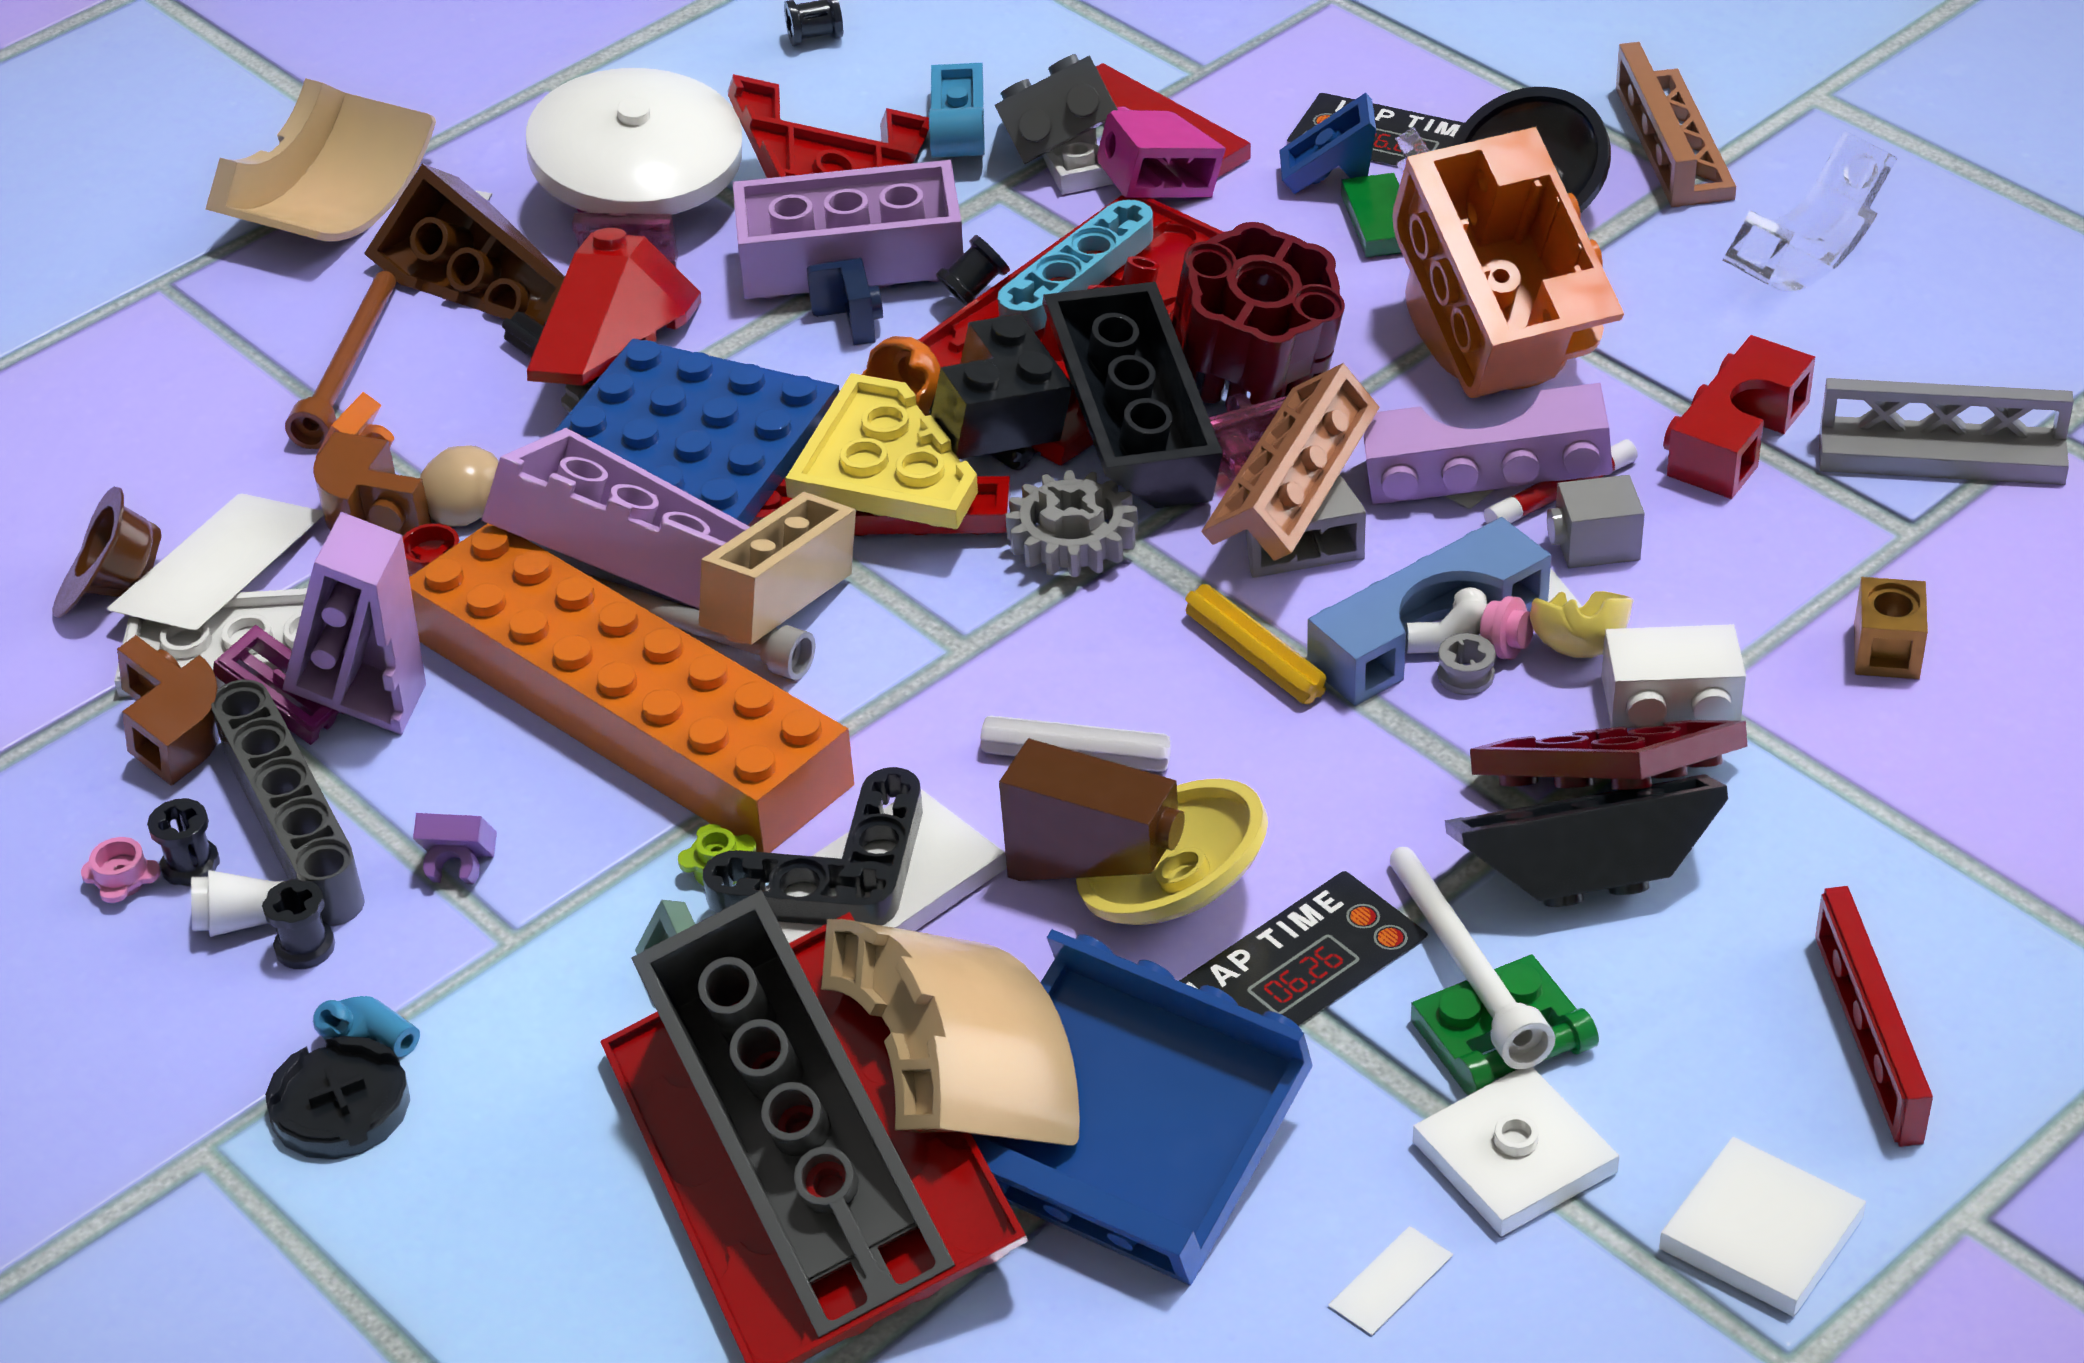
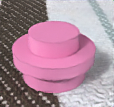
[1480,596,1534,660]

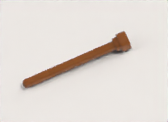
[285,271,396,449]

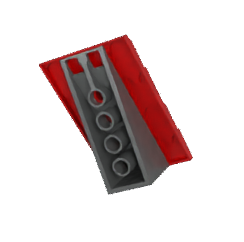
[600,890,1028,1363]

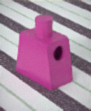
[1097,107,1226,198]

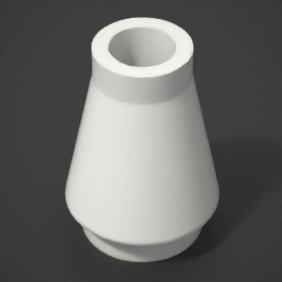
[191,870,284,937]

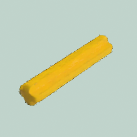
[1185,584,1326,705]

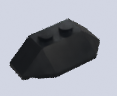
[1444,774,1728,907]

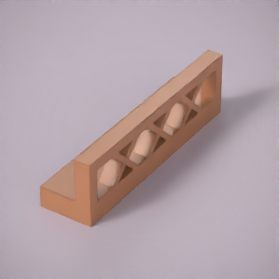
[1615,41,1737,207]
[1201,363,1380,561]

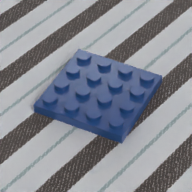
[552,338,840,525]

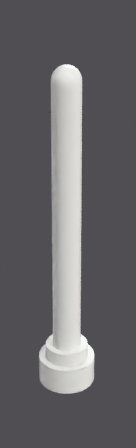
[1390,847,1555,1069]

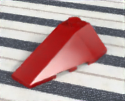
[527,228,701,385]

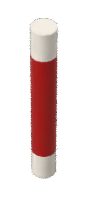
[1484,439,1638,524]

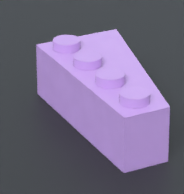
[481,428,750,610]

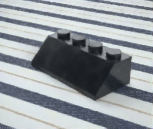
[1042,282,1223,509]

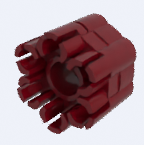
[1171,222,1345,425]

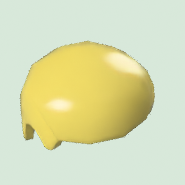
[1530,591,1634,658]

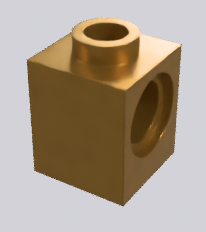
[1854,577,1928,679]

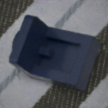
[807,258,883,346]

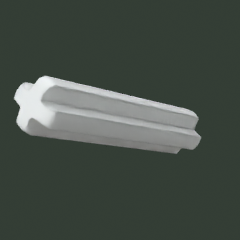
[980,715,1171,772]

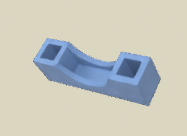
[1307,517,1551,706]

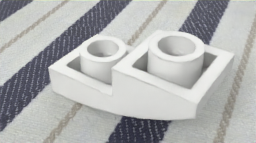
[1043,128,1114,195]

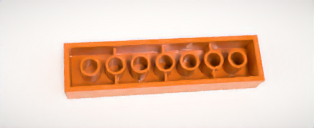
[409,523,855,853]

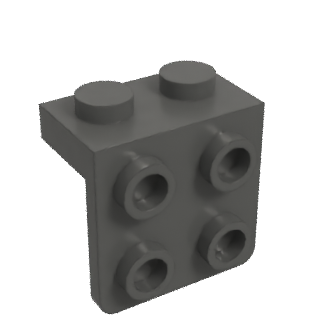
[994,54,1118,165]

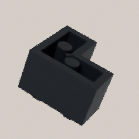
[931,314,1073,459]

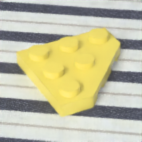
[785,373,978,529]

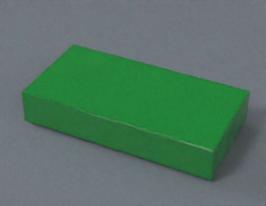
[1341,172,1402,258]

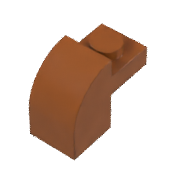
[313,431,432,536]
[117,635,220,786]

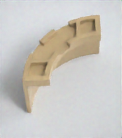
[205,78,436,241]
[821,919,1080,1146]

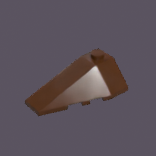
[364,164,565,327]

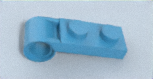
[929,62,985,158]

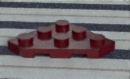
[1470,720,1748,790]

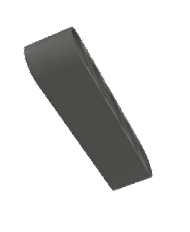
[211,680,365,926]

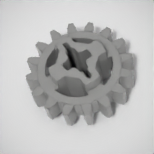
[1006,470,1138,577]

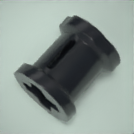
[784,0,844,46]
[936,235,1010,306]
[147,798,220,886]
[262,879,336,969]

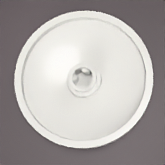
[526,68,742,219]

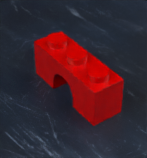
[1663,335,1816,499]

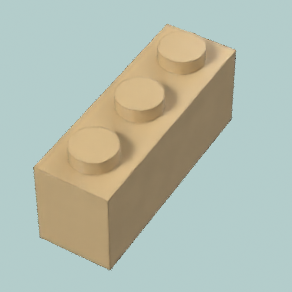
[699,492,856,645]

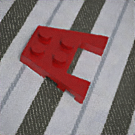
[727,74,929,178]

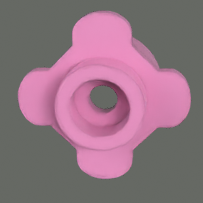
[81,837,161,903]

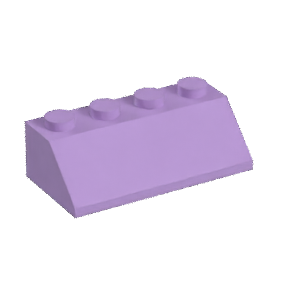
[733,160,964,299]

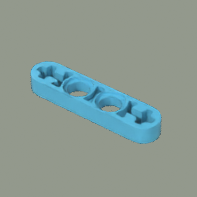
[998,200,1153,332]

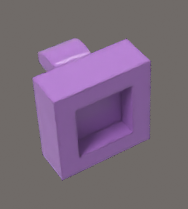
[413,813,497,884]

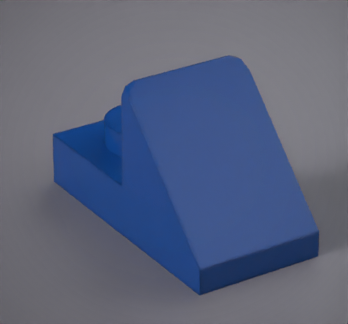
[1279,92,1376,194]

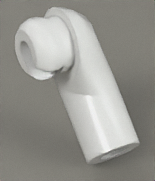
[1405,587,1488,654]

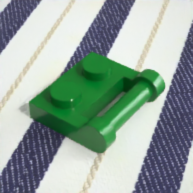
[1411,954,1599,1096]

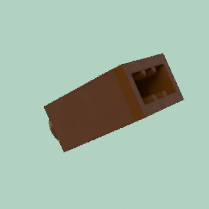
[999,738,1185,881]

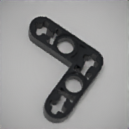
[703,767,923,925]

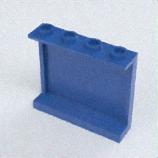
[971,929,1313,1286]

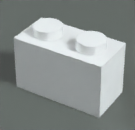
[1601,624,1746,728]

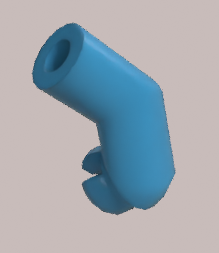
[312,996,420,1057]

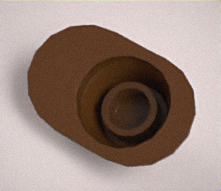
[52,486,162,618]

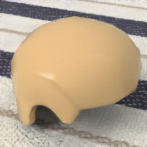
[420,445,499,527]

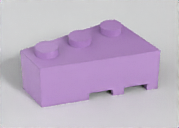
[282,512,426,735]

